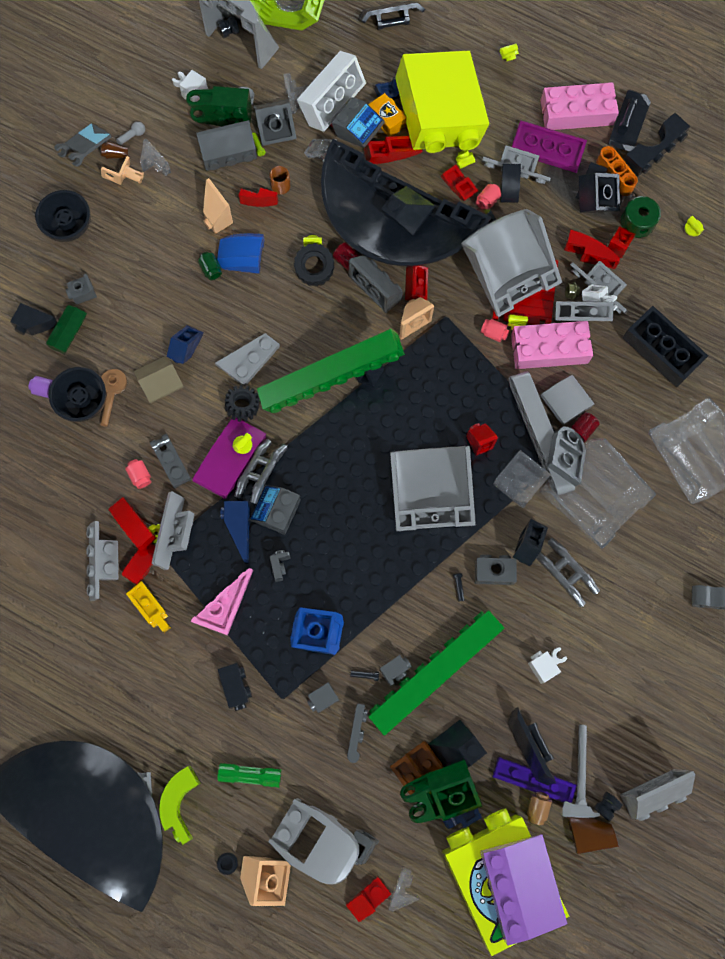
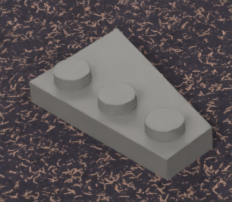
[215,333,280,387]

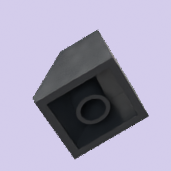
[579,173,620,213]

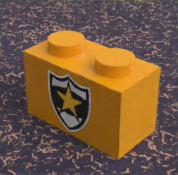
[368,93,407,137]

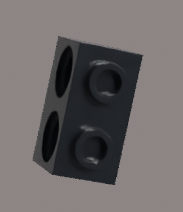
[513,519,548,566]

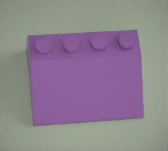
[480,834,567,945]

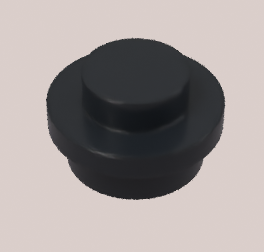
[217,852,238,875]

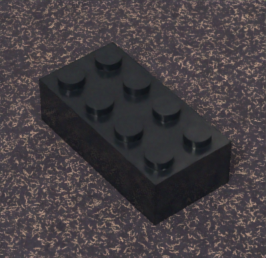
[622,306,709,388]

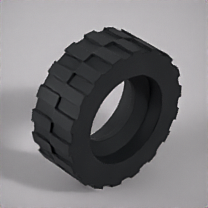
[294,243,335,286]

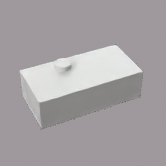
[297,51,366,132]

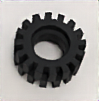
[225,385,259,422]

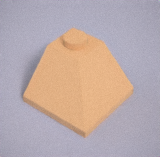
[203,178,233,234]
[399,297,434,340]
[240,856,291,906]

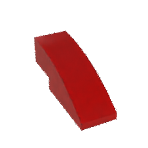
[364,136,423,164]
[564,230,620,269]
[108,497,157,551]

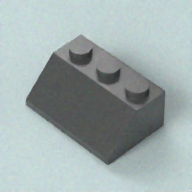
[196,120,257,171]
[349,255,403,313]

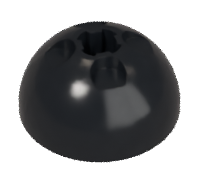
[35,190,91,242]
[49,367,107,422]

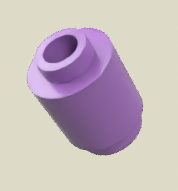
[29,376,53,398]

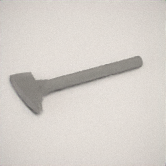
[562,725,600,818]

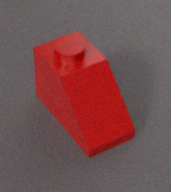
[466,423,498,456]

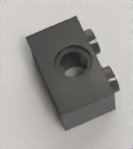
[475,555,517,585]

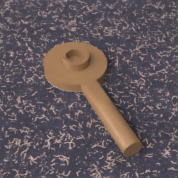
[100,369,127,427]

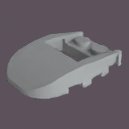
[268,798,359,885]

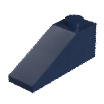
[221,501,250,563]

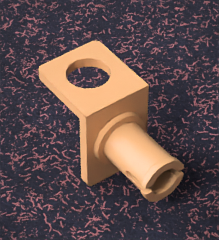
[101,156,144,185]

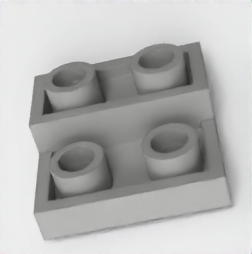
[540,375,594,425]

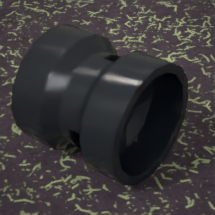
[217,16,240,39]
[593,791,623,822]

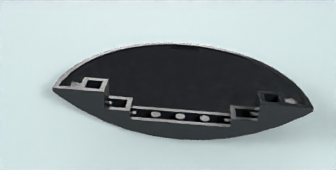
[321,139,491,266]
[0,741,163,912]

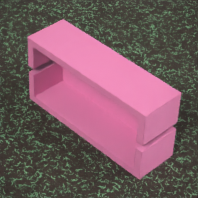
[540,83,619,130]
[511,321,593,369]

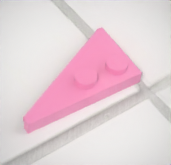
[191,568,253,636]

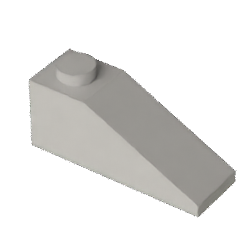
[556,301,614,321]

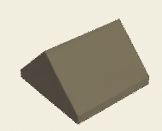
[134,355,184,404]

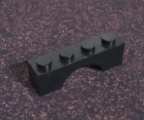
[624,113,690,177]

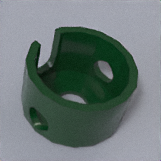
[620,196,661,238]

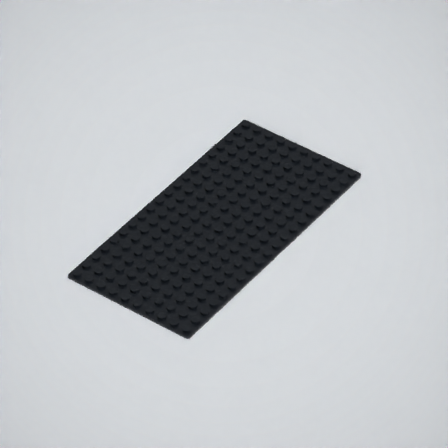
[170,317,555,699]

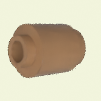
[527,792,552,825]

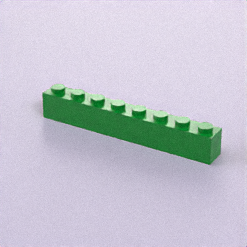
[257,329,405,413]
[368,610,505,736]

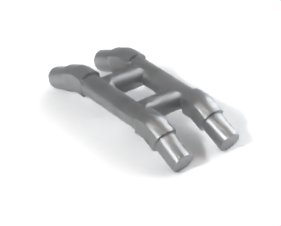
[234,439,288,504]
[536,538,600,607]

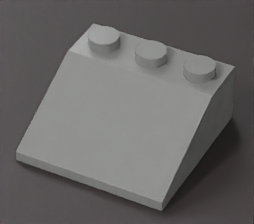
[620,769,695,821]

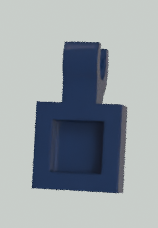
[443,808,482,829]

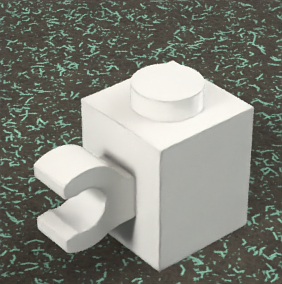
[172,70,208,102]
[582,284,618,311]
[528,647,567,684]

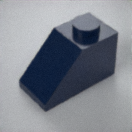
[167,325,204,364]

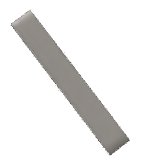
[509,371,575,496]

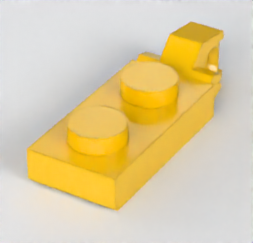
[126,581,171,633]

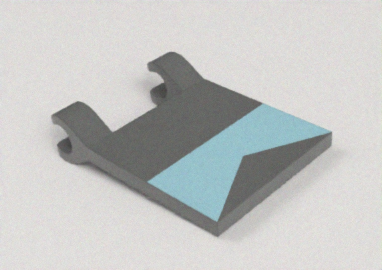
[54,123,112,167]

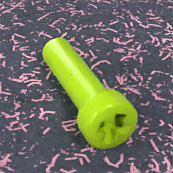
[252,132,266,157]

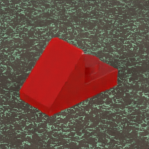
[608,226,636,258]
[346,876,391,922]

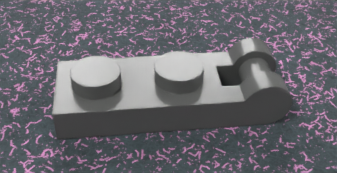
[150,433,191,489]
[347,704,368,763]

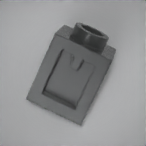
[270,550,290,582]

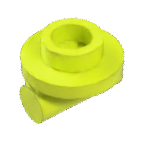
[500,44,519,62]
[456,150,475,169]
[684,216,704,237]
[303,235,322,247]
[508,315,528,330]
[233,433,252,454]

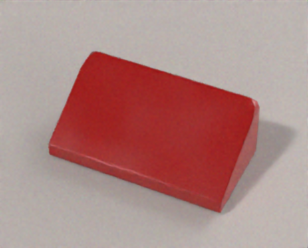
[405,265,428,301]

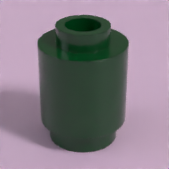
[198,252,222,281]

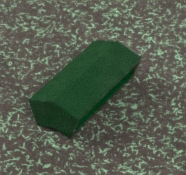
[46,305,87,355]

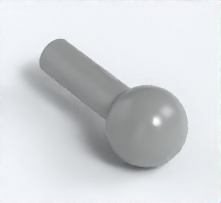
[116,122,145,145]

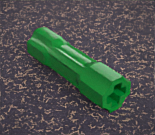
[218,763,282,788]

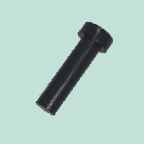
[453,573,465,602]
[350,670,379,682]

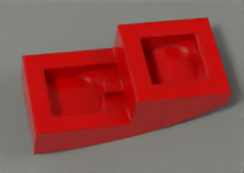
[441,165,478,201]
[239,187,279,207]
[122,544,155,585]

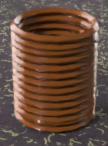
[270,166,290,195]

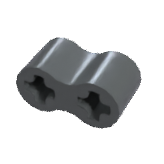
[692,585,725,610]

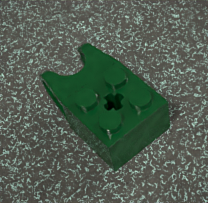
[186,86,252,127]
[400,760,482,823]

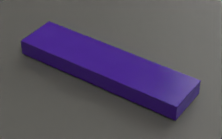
[492,757,577,803]

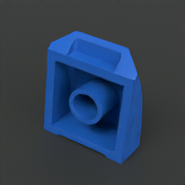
[217,233,265,274]
[290,608,344,655]

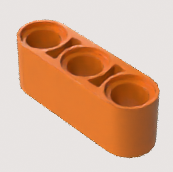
[597,146,638,196]

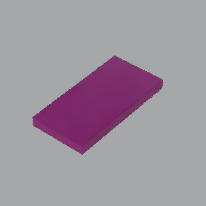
[511,120,587,173]

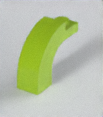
[159,766,201,845]

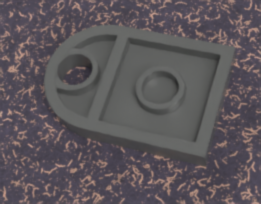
[547,427,586,486]

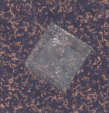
[493,450,551,508]

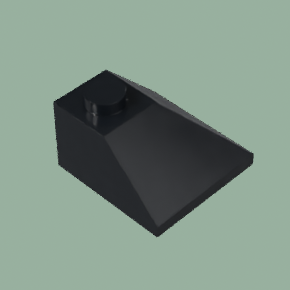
[382,186,435,236]
[428,720,487,768]

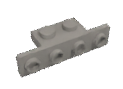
[482,145,551,184]
[570,261,627,314]
[152,491,194,570]
[86,521,119,601]

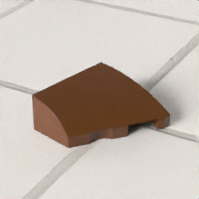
[567,817,619,854]

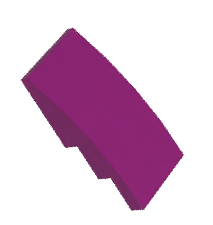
[192,418,266,499]

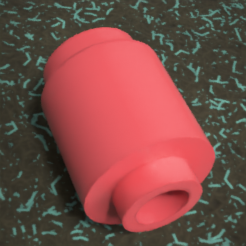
[476,184,501,209]
[481,319,510,342]
[125,459,151,489]

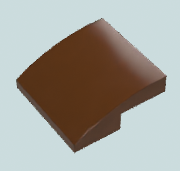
[390,740,444,795]

